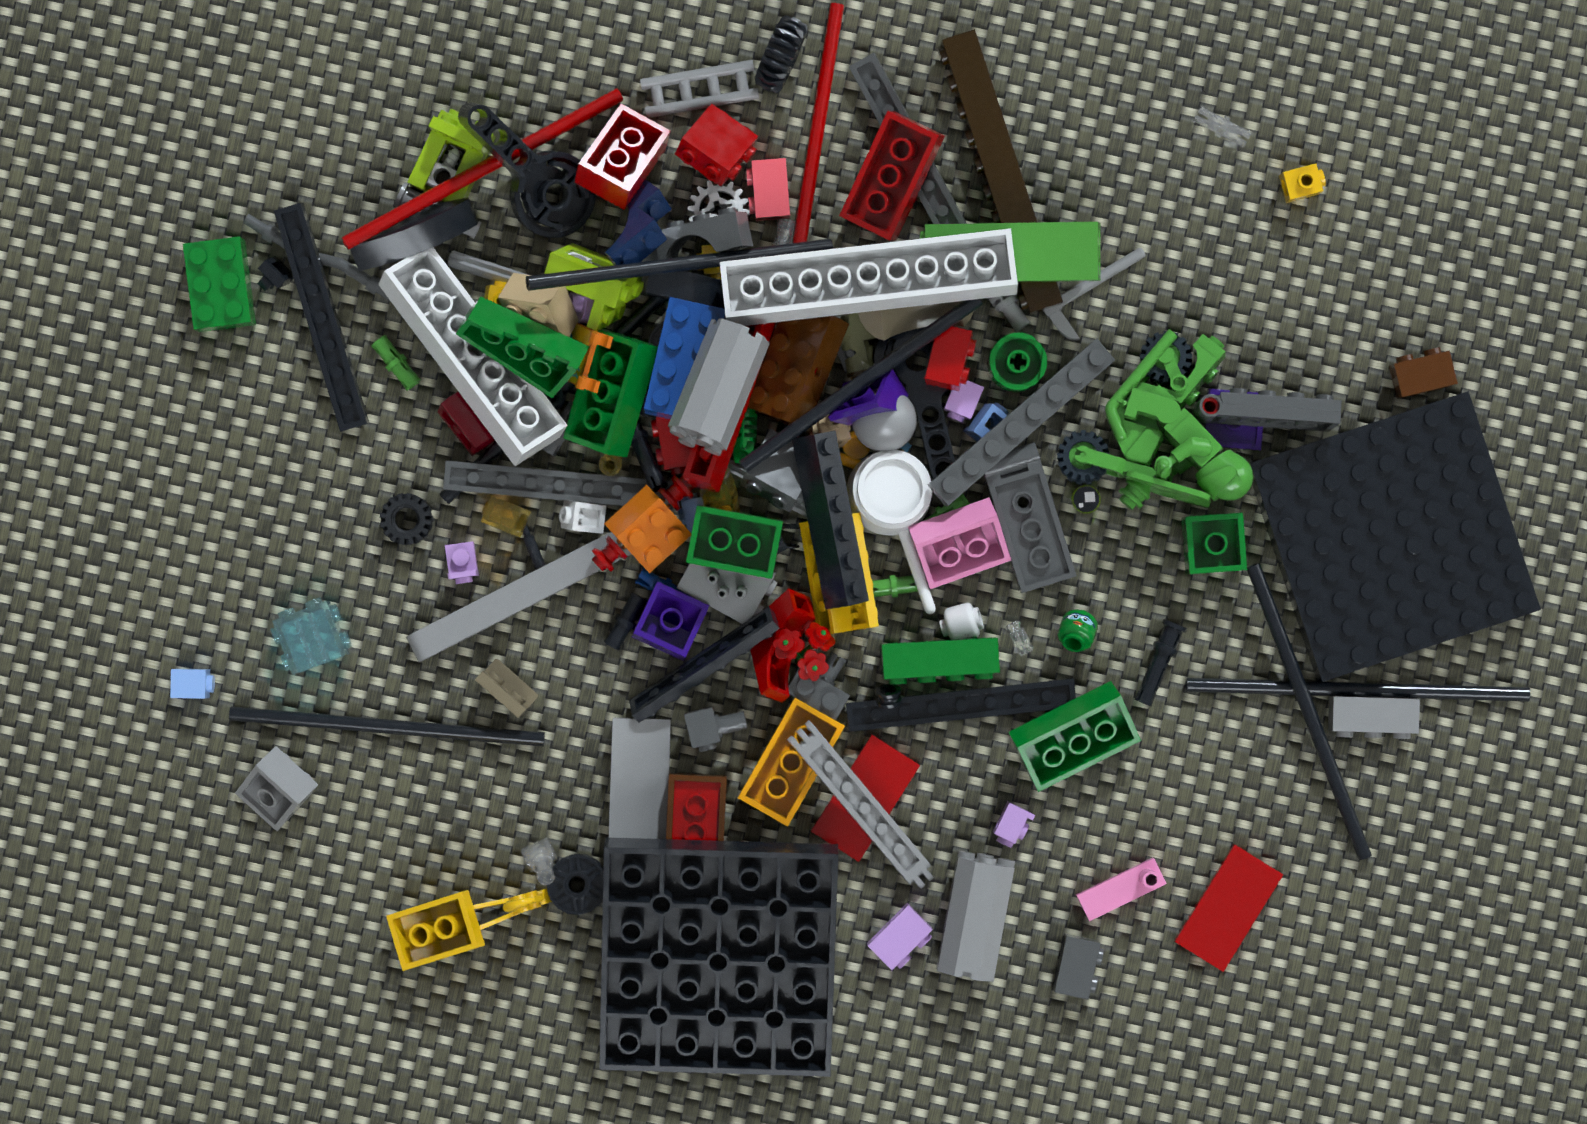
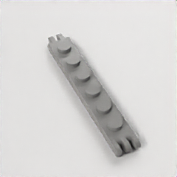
[787,720,934,889]

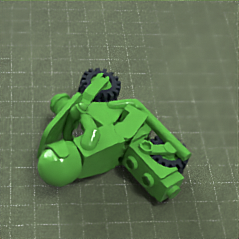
[1057,329,1253,510]

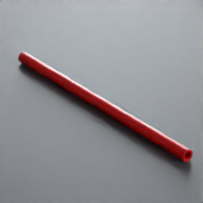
[792,3,844,243]
[341,88,623,250]

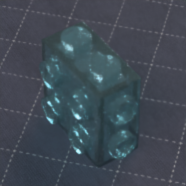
[271,597,352,675]

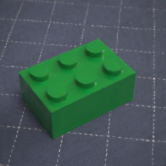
[183,236,256,332]
[686,505,783,579]

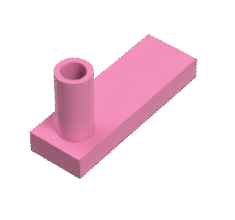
[1076,857,1167,921]

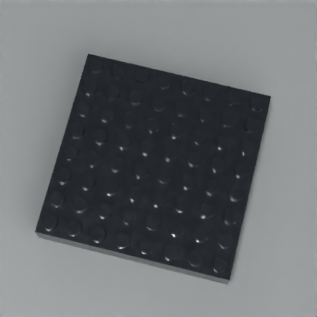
[1249,391,1541,682]
[599,837,838,1077]

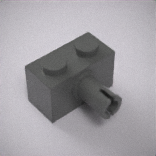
[788,652,850,720]

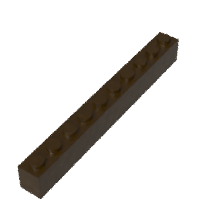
[938,29,1063,315]

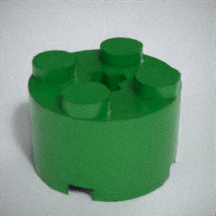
[987,332,1047,392]

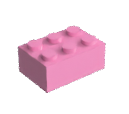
[908,498,1011,589]

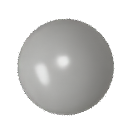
[852,388,916,452]

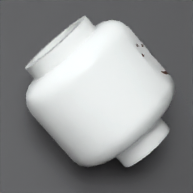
[940,603,984,640]

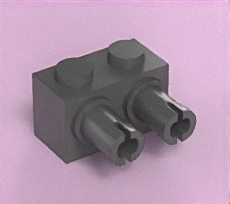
[684,706,747,752]

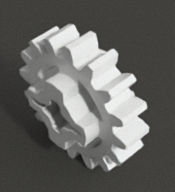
[688,180,750,222]

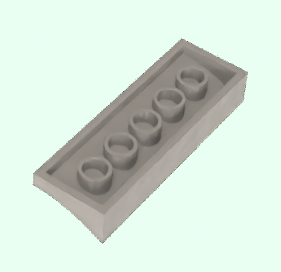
[609,717,671,839]

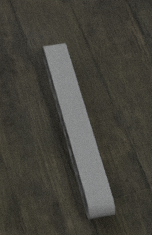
[406,532,632,662]

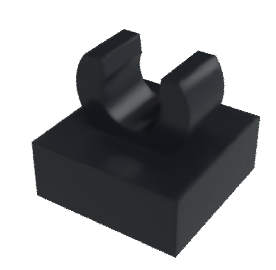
[257,256,294,292]

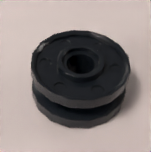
[547,853,604,915]

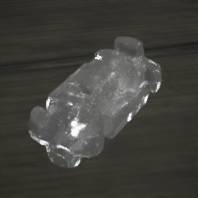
[1006,620,1034,655]

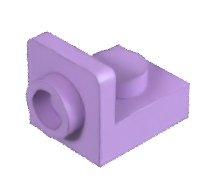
[445,541,479,584]

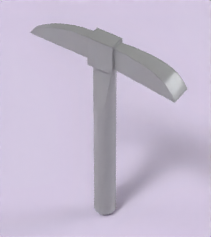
[1043,248,1145,340]

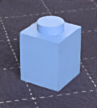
[170,669,215,699]

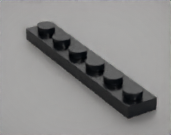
[629,606,780,723]

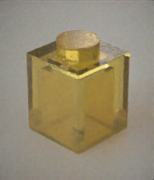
[481,496,531,538]

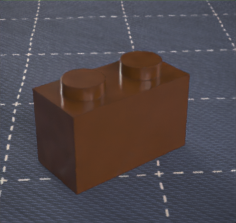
[1389,347,1458,399]

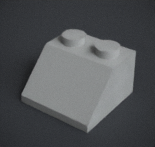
[235,746,318,831]

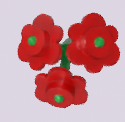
[773,622,835,681]

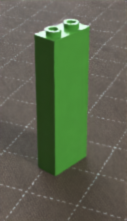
[920,222,1101,282]

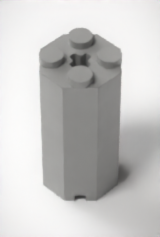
[668,319,770,456]
[936,851,1015,982]

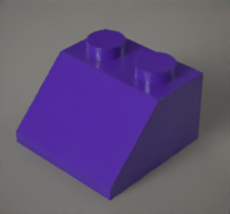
[828,369,909,426]
[632,581,710,661]

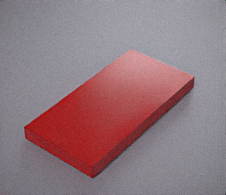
[811,735,920,862]
[1174,844,1283,972]

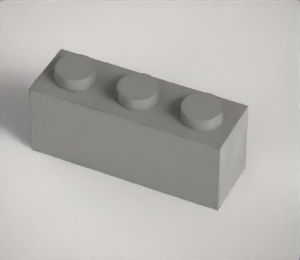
[1328,696,1420,739]

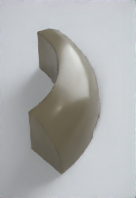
[858,301,974,341]

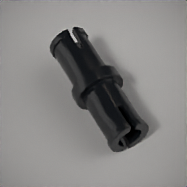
[604,592,647,651]

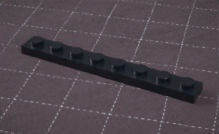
[274,203,369,432]
[846,678,1076,732]

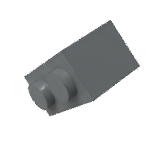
[1052,933,1104,1000]

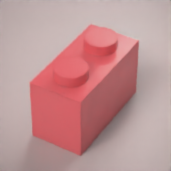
[746,158,790,221]

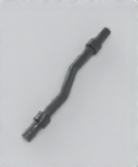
[243,214,391,302]

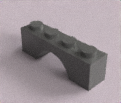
[641,207,753,262]

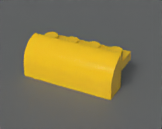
[799,512,879,634]

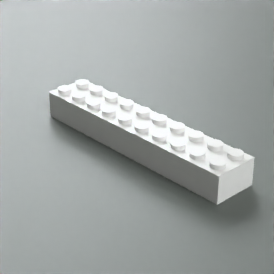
[720,228,1018,326]

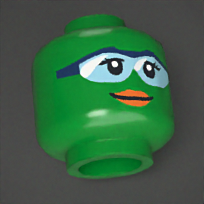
[1057,609,1098,652]

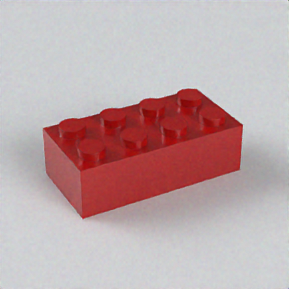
[839,111,945,241]

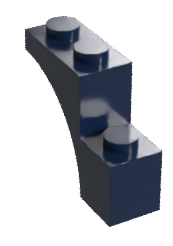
[605,179,672,265]

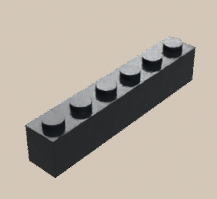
[792,431,869,609]

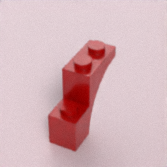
[750,588,815,703]

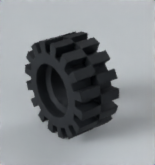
[379,493,433,545]

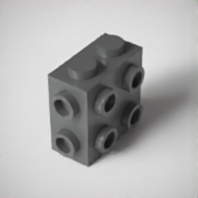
[740,429,804,512]

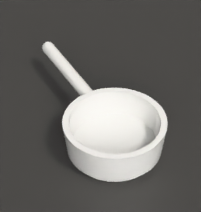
[847,450,936,614]

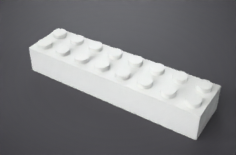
[378,248,567,466]

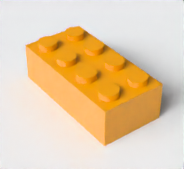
[738,697,845,826]

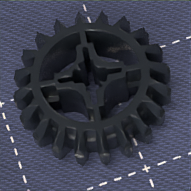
[755,15,808,94]

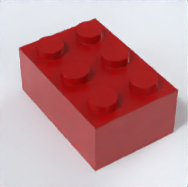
[575,104,671,210]

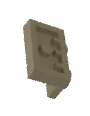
[475,659,538,718]

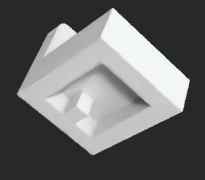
[559,500,607,534]

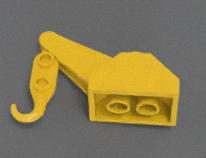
[386,889,552,971]

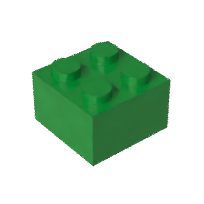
[1181,513,1247,575]

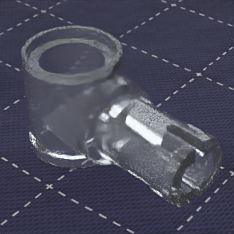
[521,837,558,885]

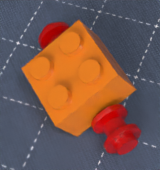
[592,475,694,573]

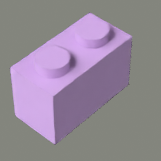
[867,903,933,970]

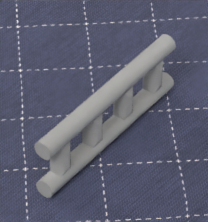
[640,60,759,118]

